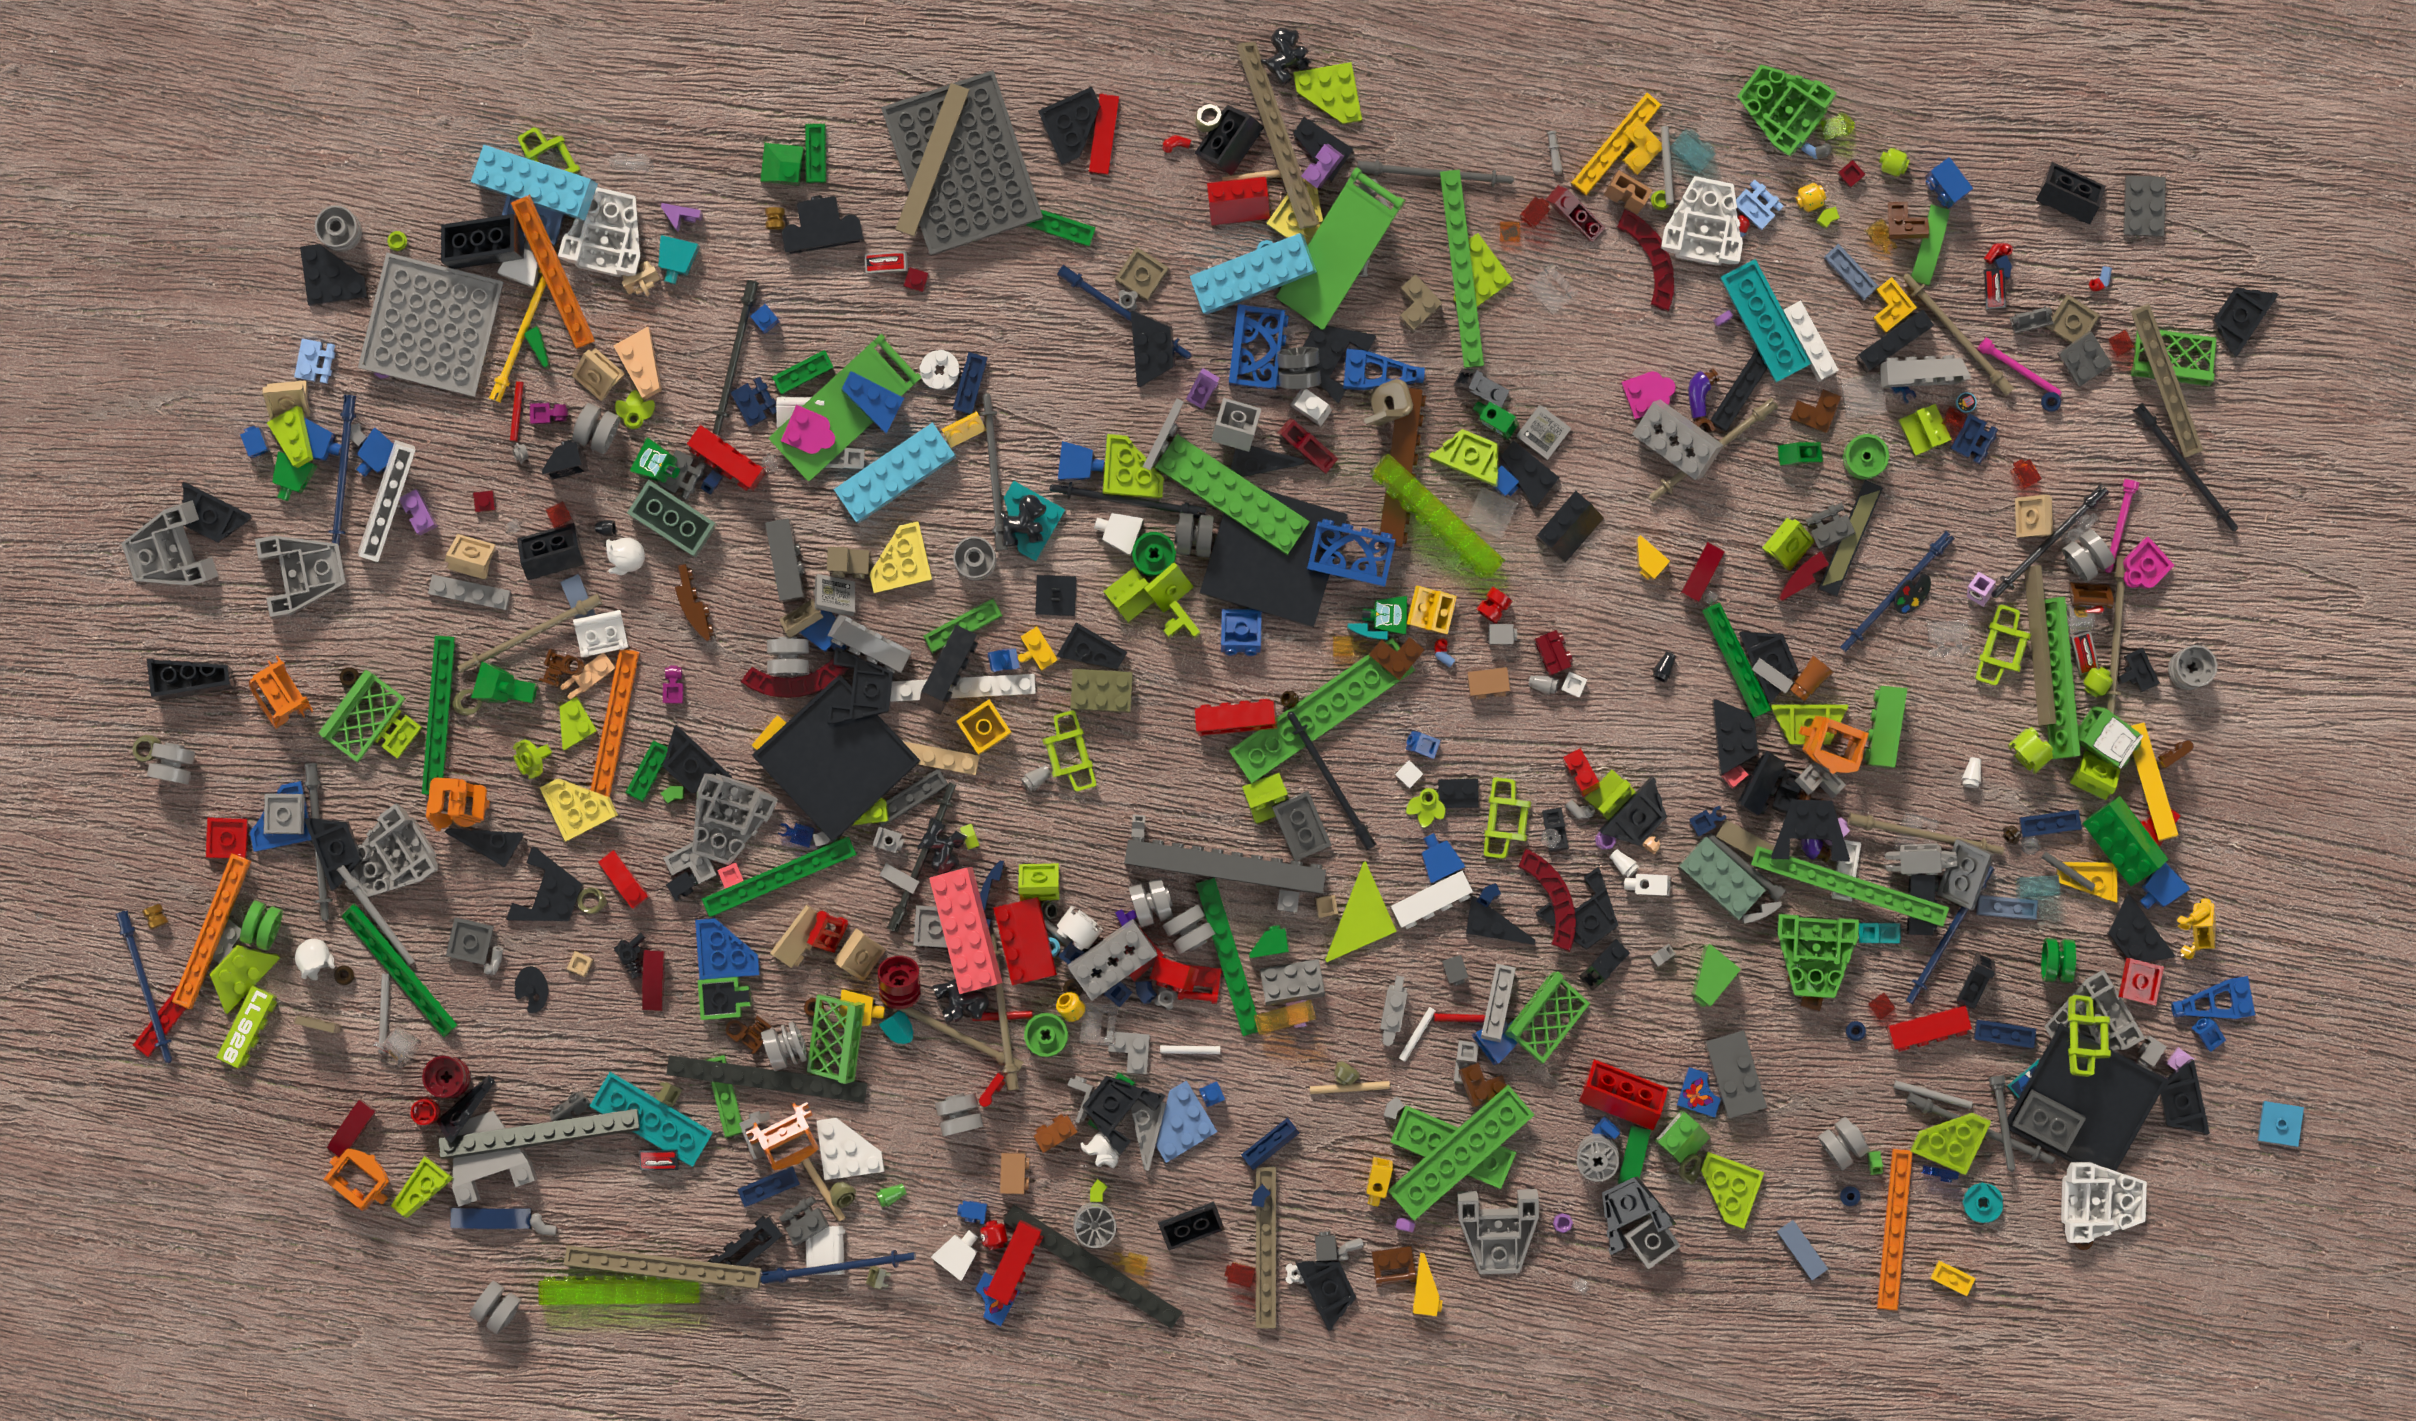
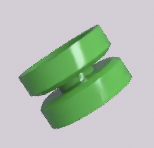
[1842,434,1889,480]
[240,900,283,950]
[1024,1013,1069,1057]

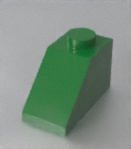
[1778,442,1823,466]
[1249,925,1289,958]

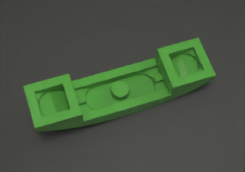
[1911,205,1950,286]

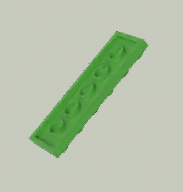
[1390,1105,1516,1189]

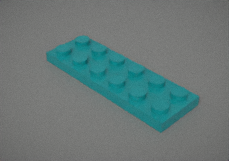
[1720,259,1811,383]
[590,1071,713,1167]

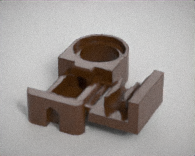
[539,649,584,687]
[726,1015,772,1054]

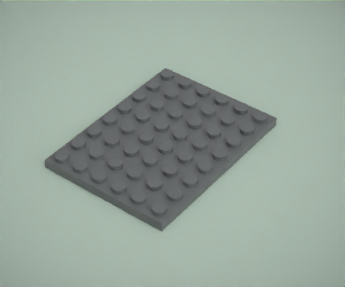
[881,70,1043,256]

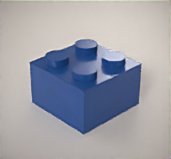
[1925,157,1973,209]

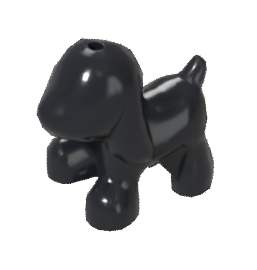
[1261,28,1311,87]
[1000,495,1046,547]
[917,817,968,874]
[933,979,989,1023]

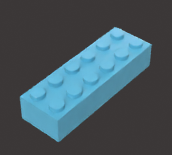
[471,145,598,221]
[1190,233,1317,315]
[834,422,956,524]

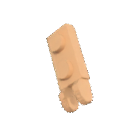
[560,653,616,700]

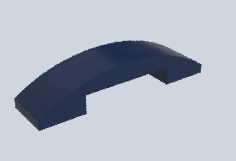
[980,860,1004,928]
[1059,941,1133,1007]
[450,1208,531,1229]

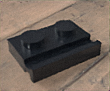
[1438,779,1479,808]

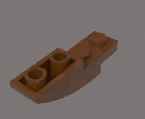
[675,564,714,642]

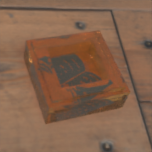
[1499,221,1520,243]

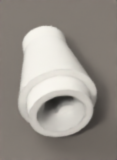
[1961,757,1981,788]
[1609,849,1639,878]

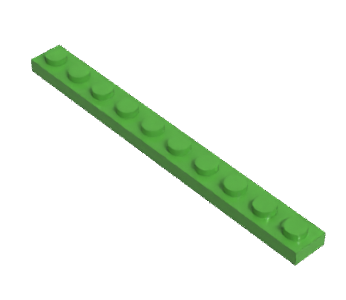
[1440,169,1484,369]
[1751,846,1949,927]

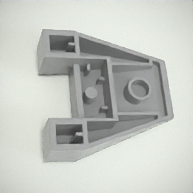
[121,500,218,586]
[255,536,346,620]
[452,1111,538,1207]
[1457,1189,1539,1274]

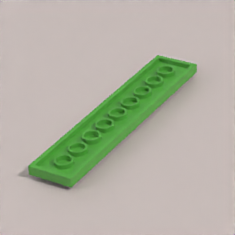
[1229,638,1415,784]

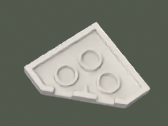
[816,1118,884,1180]

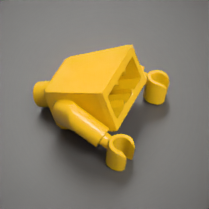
[2177,898,2216,959]

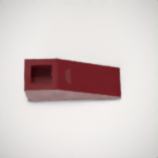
[1545,185,1605,242]

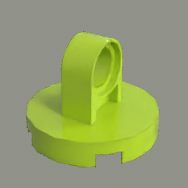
[513,739,552,779]

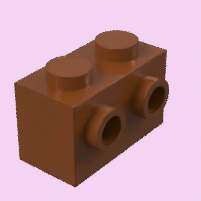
[1033,1114,1078,1153]

